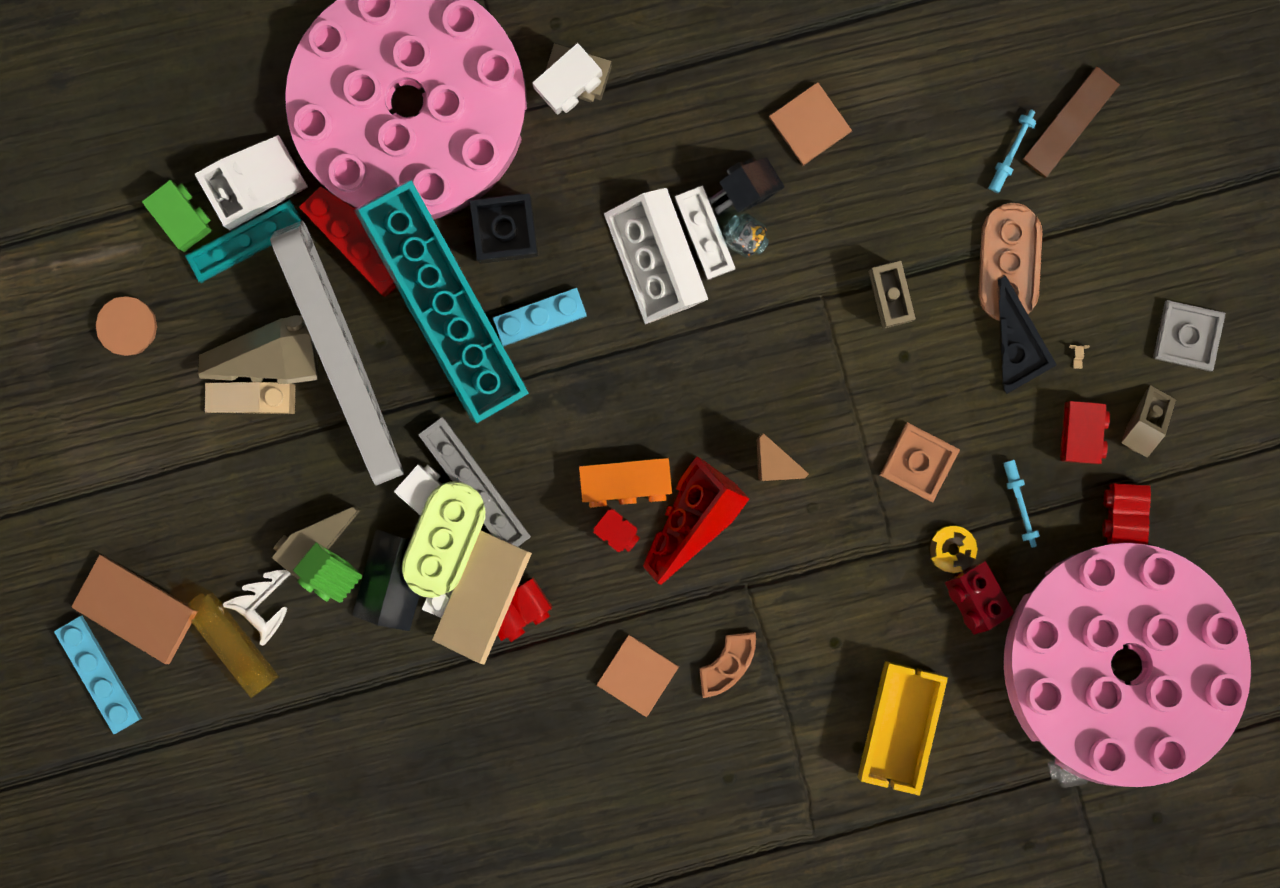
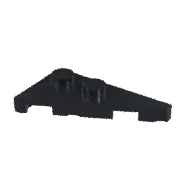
[997,275,1057,394]

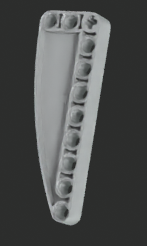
[270,220,404,485]

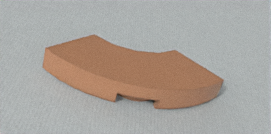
[699,632,756,698]

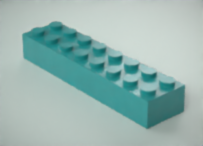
[354,180,529,423]

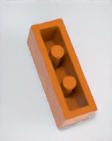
[579,458,672,508]

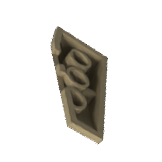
[198,315,318,384]

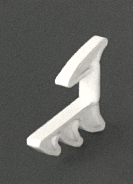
[223,570,291,646]

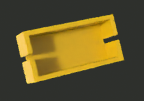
[857,661,948,796]

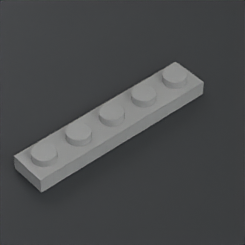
[419,417,531,547]

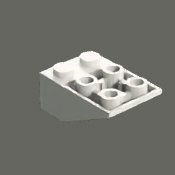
[195,135,308,231]

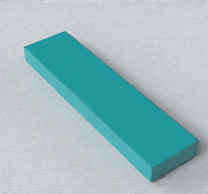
[185,200,302,283]

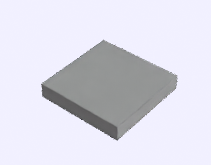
[1153,300,1226,372]

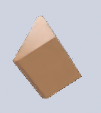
[756,433,809,481]

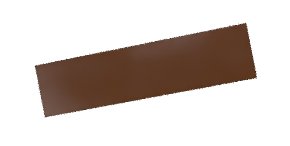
[1022,67,1120,178]

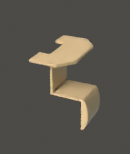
[1069,345,1090,369]

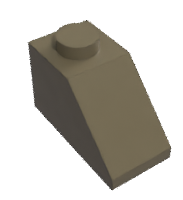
[1122,385,1176,458]

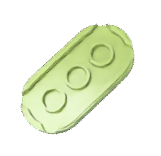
[402,481,486,598]

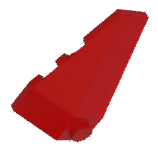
[643,456,749,585]

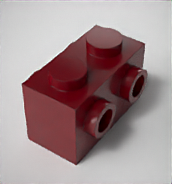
[944,561,1015,635]

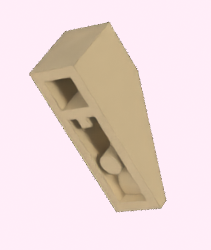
[205,382,295,414]

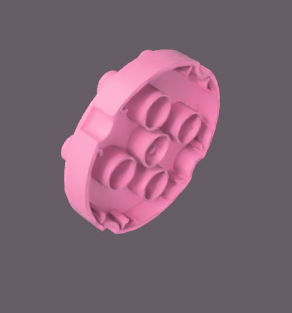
[285,0,527,220]
[1004,543,1251,787]

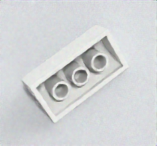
[604,188,708,324]

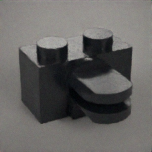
[708,157,785,215]

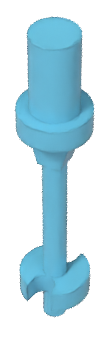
[988,110,1036,193]
[1003,460,1040,548]

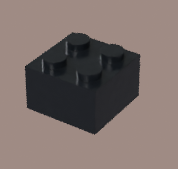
[470,193,538,264]

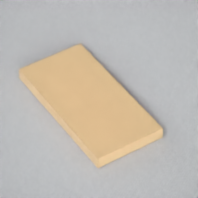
[432,530,532,665]

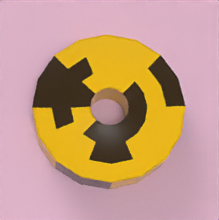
[928,525,978,573]

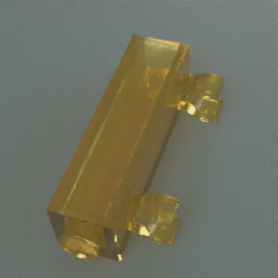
[188,593,279,698]

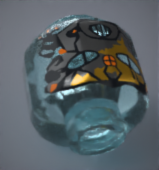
[723,213,769,258]

